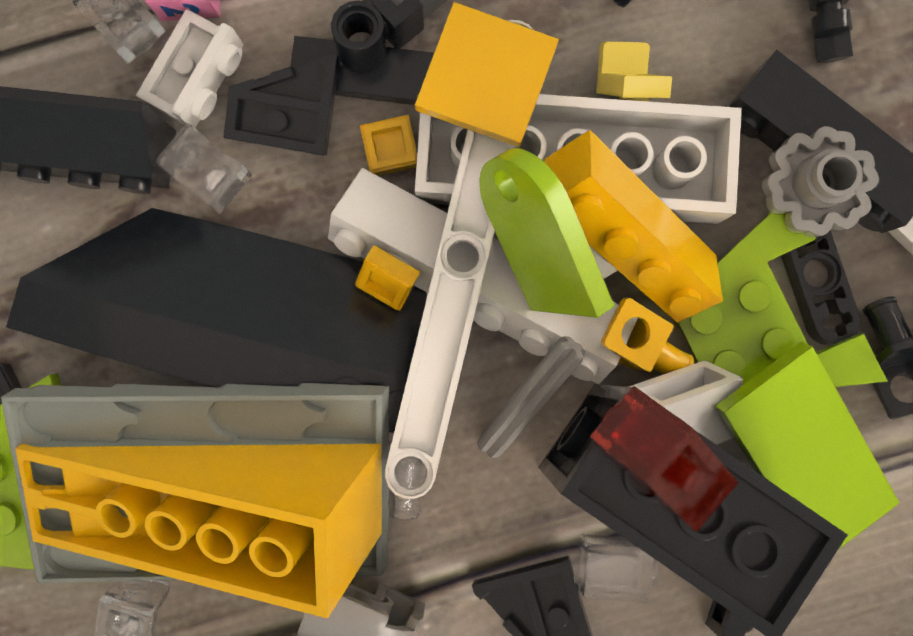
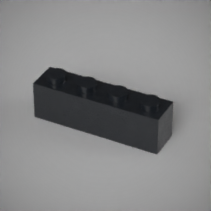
[728,49,913,233]

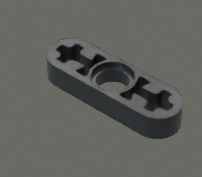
[781,230,861,345]

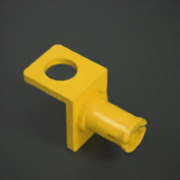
[601,298,694,375]

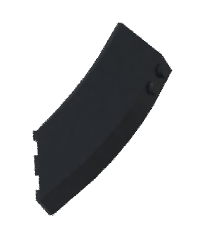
[6,208,427,433]

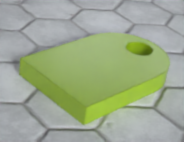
[479,148,615,318]

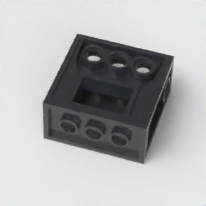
[538,384,848,636]

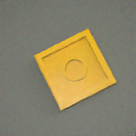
[415,2,559,148]

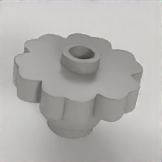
[762,126,879,238]

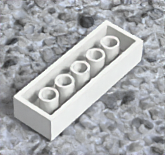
[415,94,742,224]

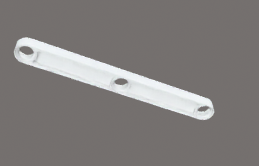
[385,20,533,499]

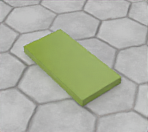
[715,341,900,550]

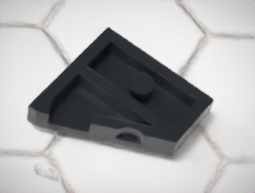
[223,54,340,156]
[472,555,593,636]

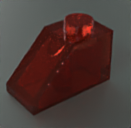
[590,386,738,532]

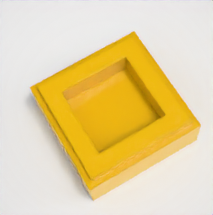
[360,114,417,176]
[355,245,421,311]

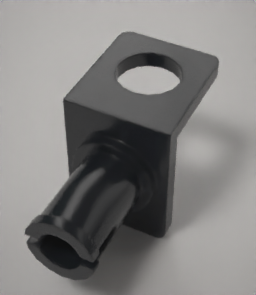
[862,296,913,420]

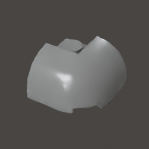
[297,583,425,636]

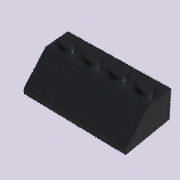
[0,86,176,194]

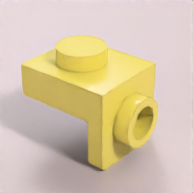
[596,41,672,102]

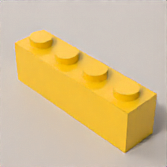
[545,130,723,323]

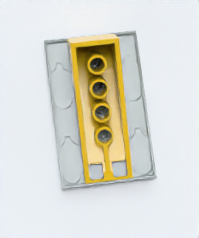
[1,383,389,619]

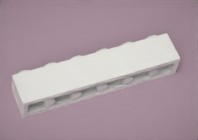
[328,168,638,384]

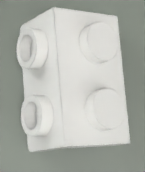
[136,9,244,130]

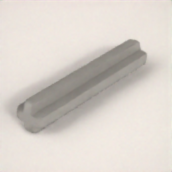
[477,336,585,458]

